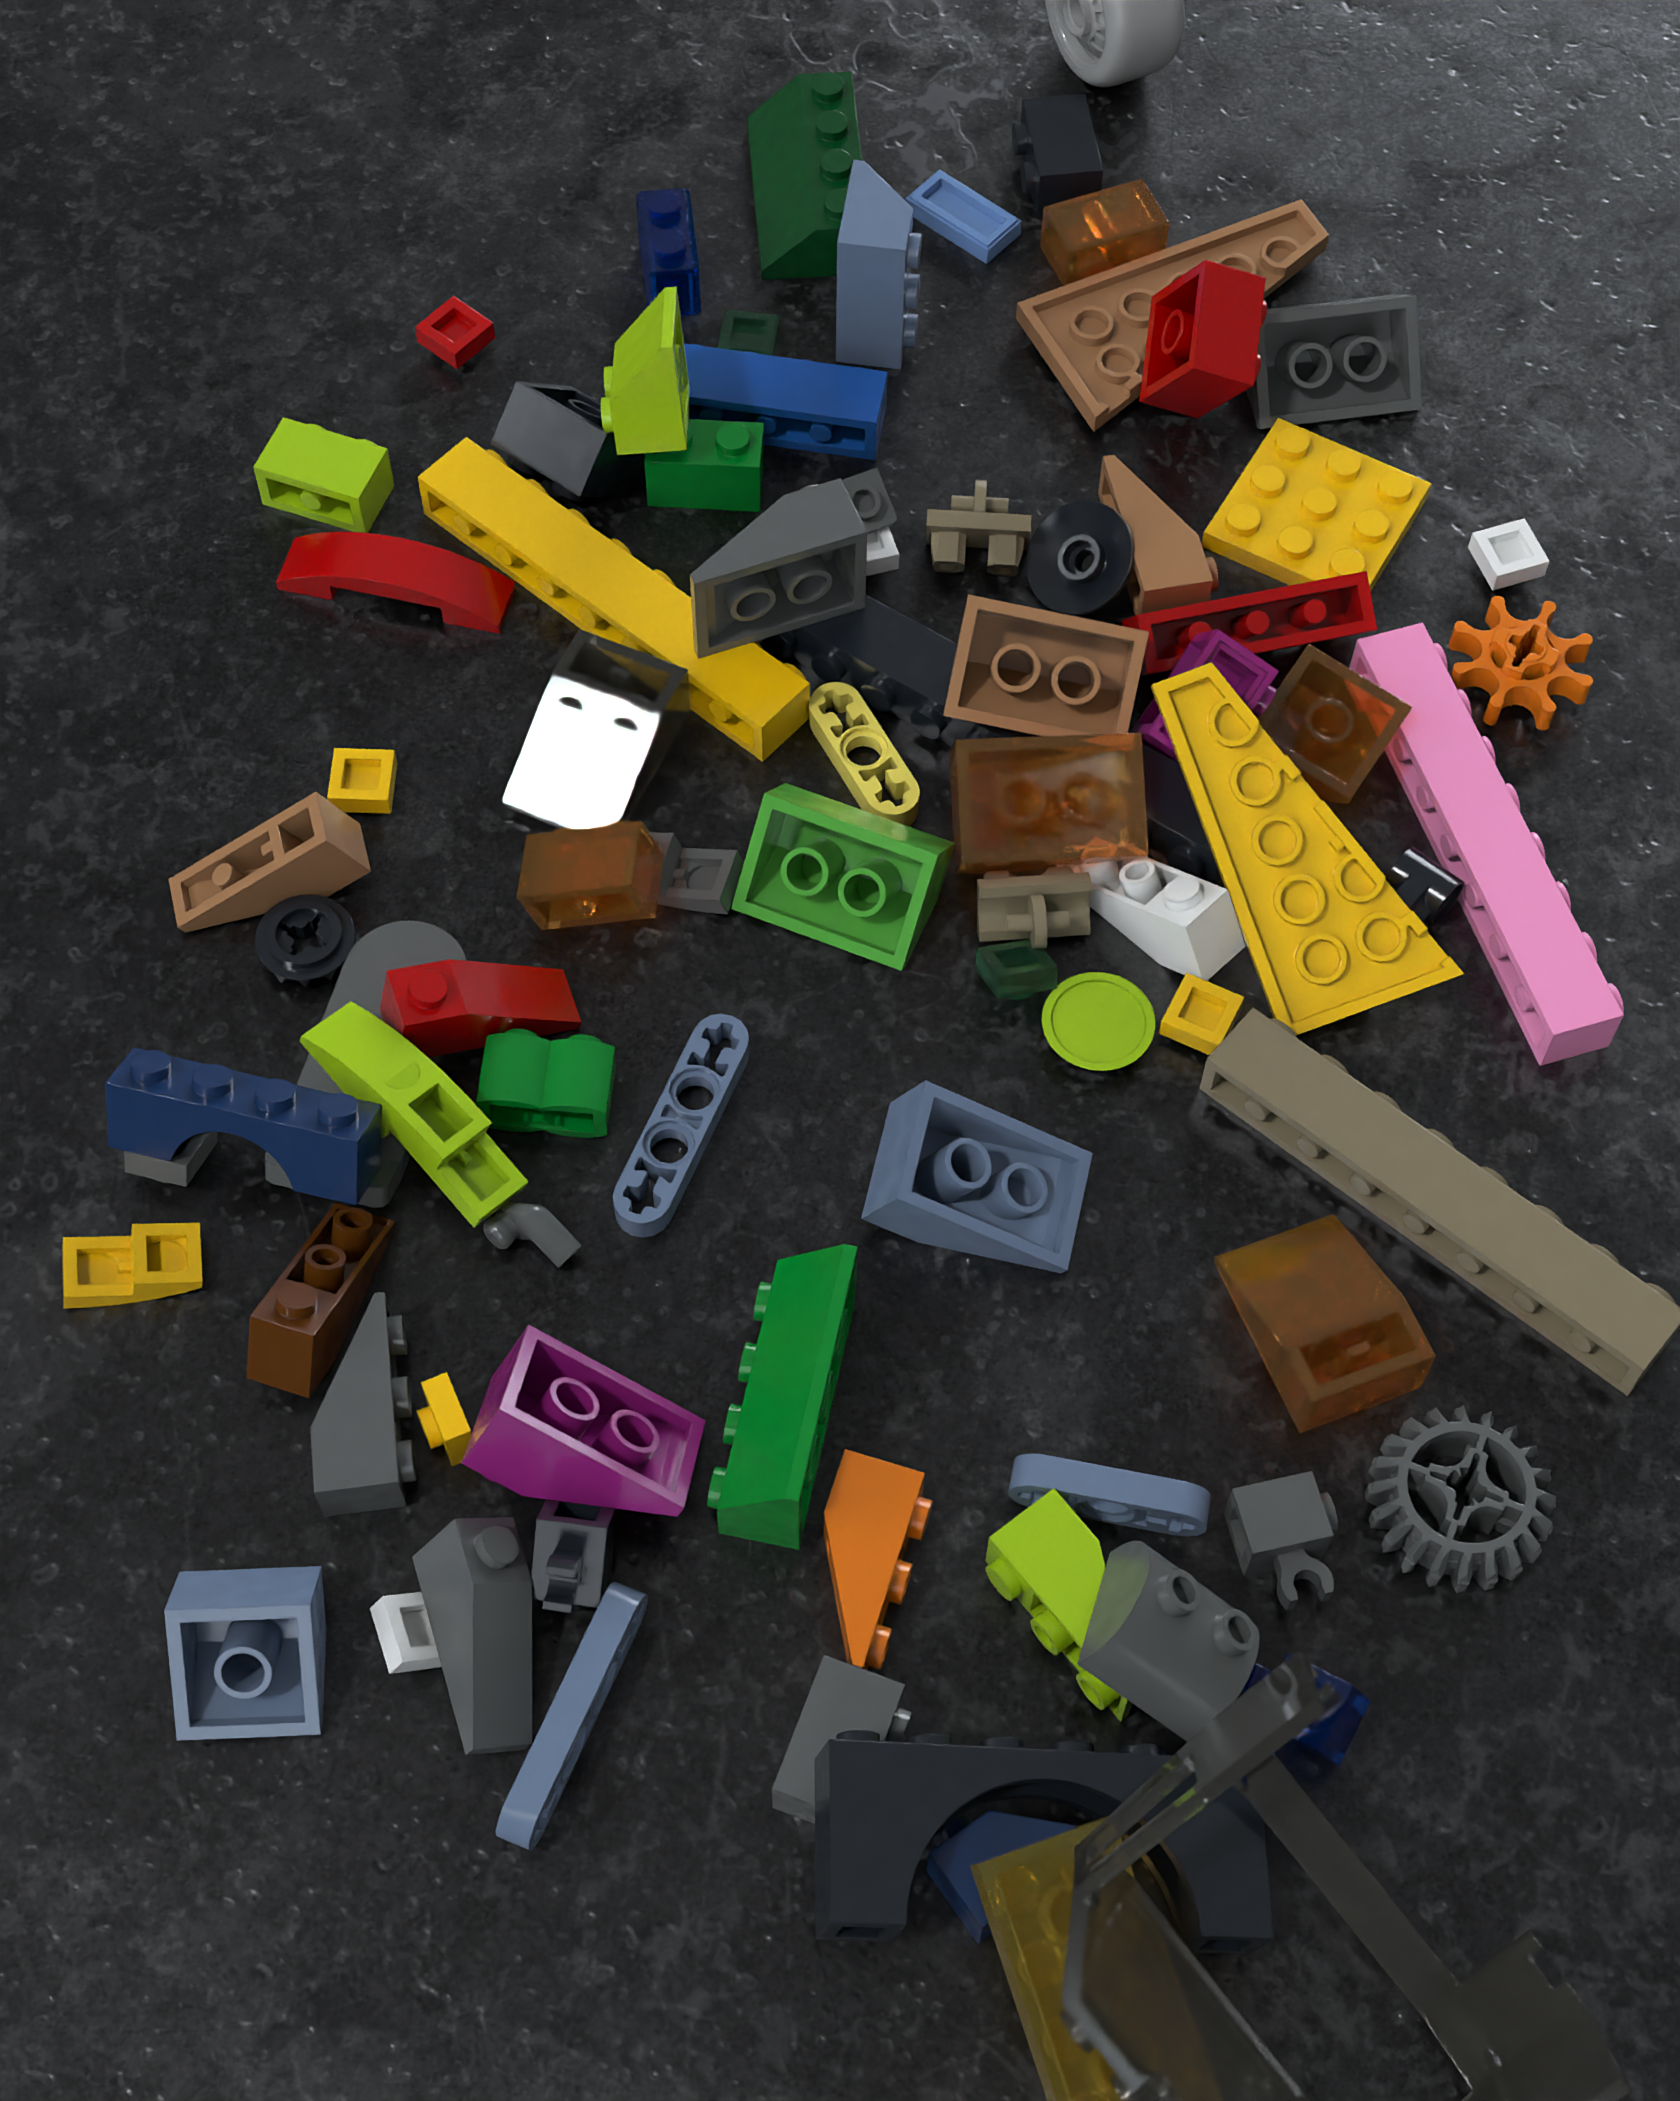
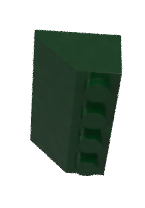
[747,71,862,280]

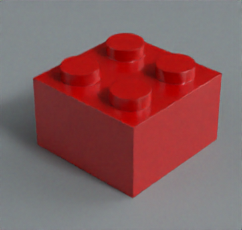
[1139,259,1267,419]

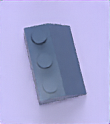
[836,160,922,369]

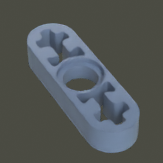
[1008,1454,1211,1536]

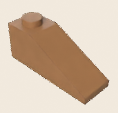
[1098,455,1218,615]
[168,792,371,933]

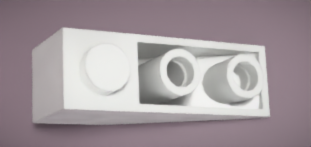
[1064,837,1246,981]

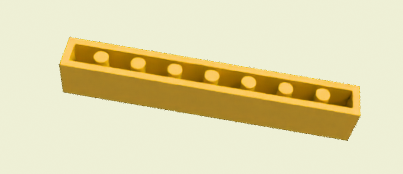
[418,437,810,762]

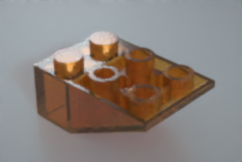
[1214,1214,1436,1433]

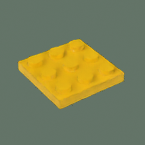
[1201,418,1432,592]

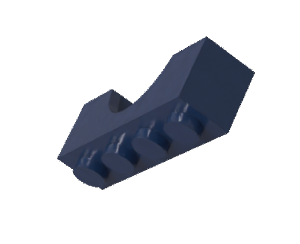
[105,1048,382,1206]

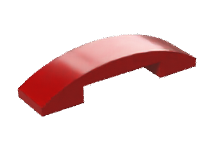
[276,532,516,634]

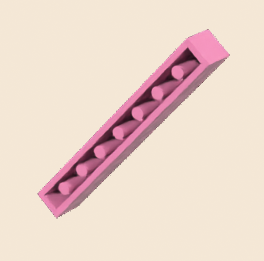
[1348,623,1624,1066]

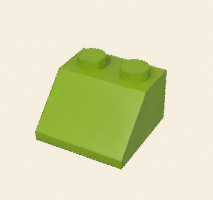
[601,287,690,455]

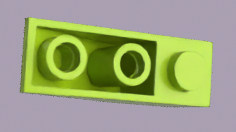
[985,1488,1133,1721]

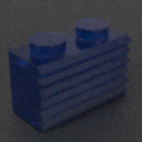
[636,188,702,316]

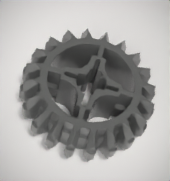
[1365,1405,1556,1594]

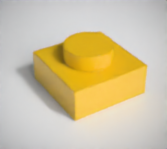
[327,748,397,814]
[1159,972,1244,1055]
[416,1372,472,1466]

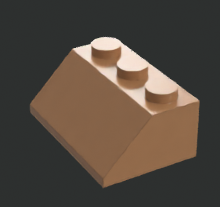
[943,594,1149,753]

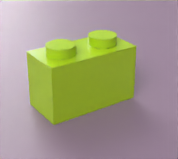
[253,417,394,533]

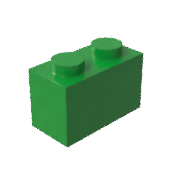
[644,419,765,512]

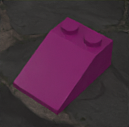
[461,1324,706,1517]

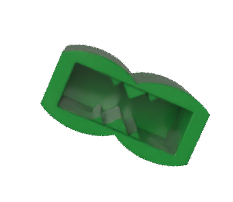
[476,1029,616,1138]

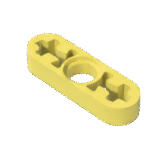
[809,682,920,826]

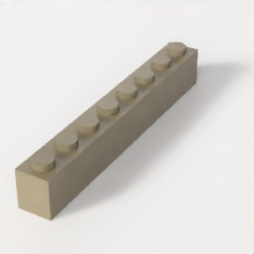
[1200,1007,1680,1396]

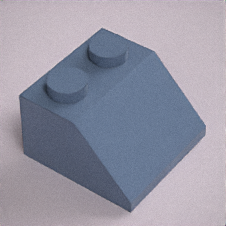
[164,1566,327,1741]

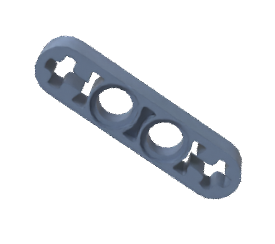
[613,1014,750,1238]
[496,1581,648,1851]

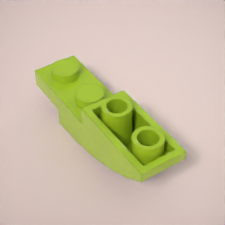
[299,1001,528,1228]

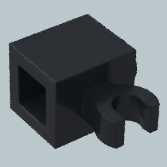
[531,1499,617,1613]

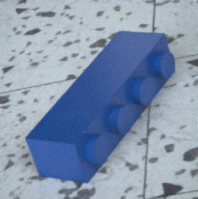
[684,343,888,460]

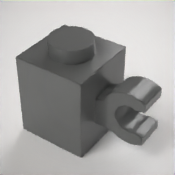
[1224,1471,1338,1610]

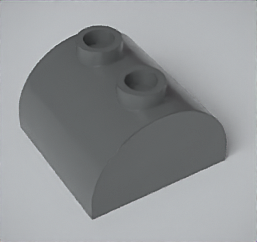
[1077,1541,1259,1742]

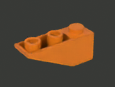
[824,1449,933,1671]

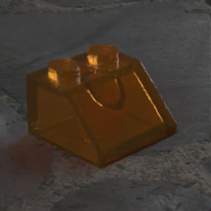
[1258,644,1412,804]

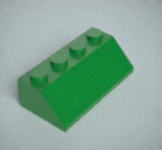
[707,1244,858,1550]

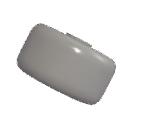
[1045,0,1185,88]

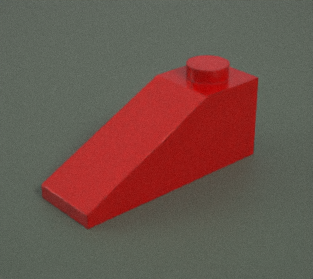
[380,959,581,1058]

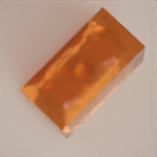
[1040,179,1170,286]
[516,821,664,930]

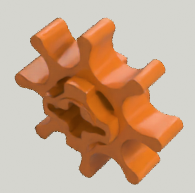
[1448,596,1593,731]

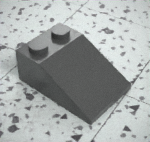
[690,478,867,659]

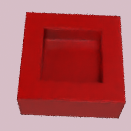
[415,296,495,369]

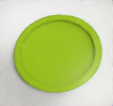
[1042,972,1155,1071]

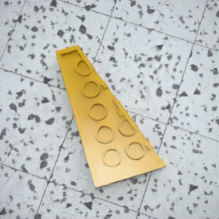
[1151,662,1464,1035]

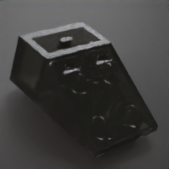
[502,629,690,848]

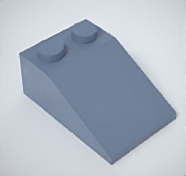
[861,1080,1093,1273]

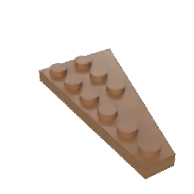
[1016,199,1329,432]

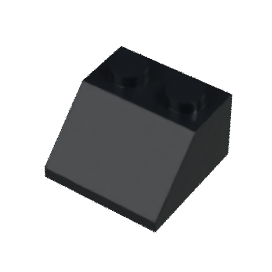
[490,381,645,502]

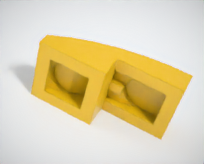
[62,1223,203,1309]

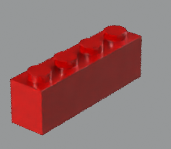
[1122,571,1377,677]

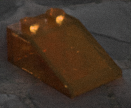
[949,732,1148,874]

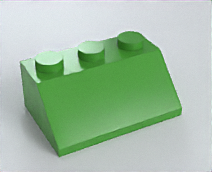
[731,783,955,971]

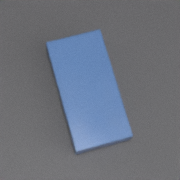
[905,169,1022,264]

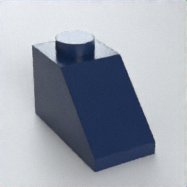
[927,1810,1101,1944]

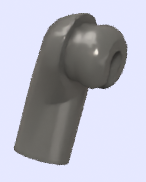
[483,1202,582,1268]

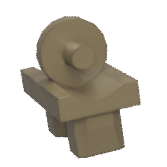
[925,479,1032,576]
[977,866,1091,949]

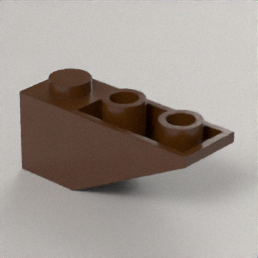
[247,1202,396,1398]

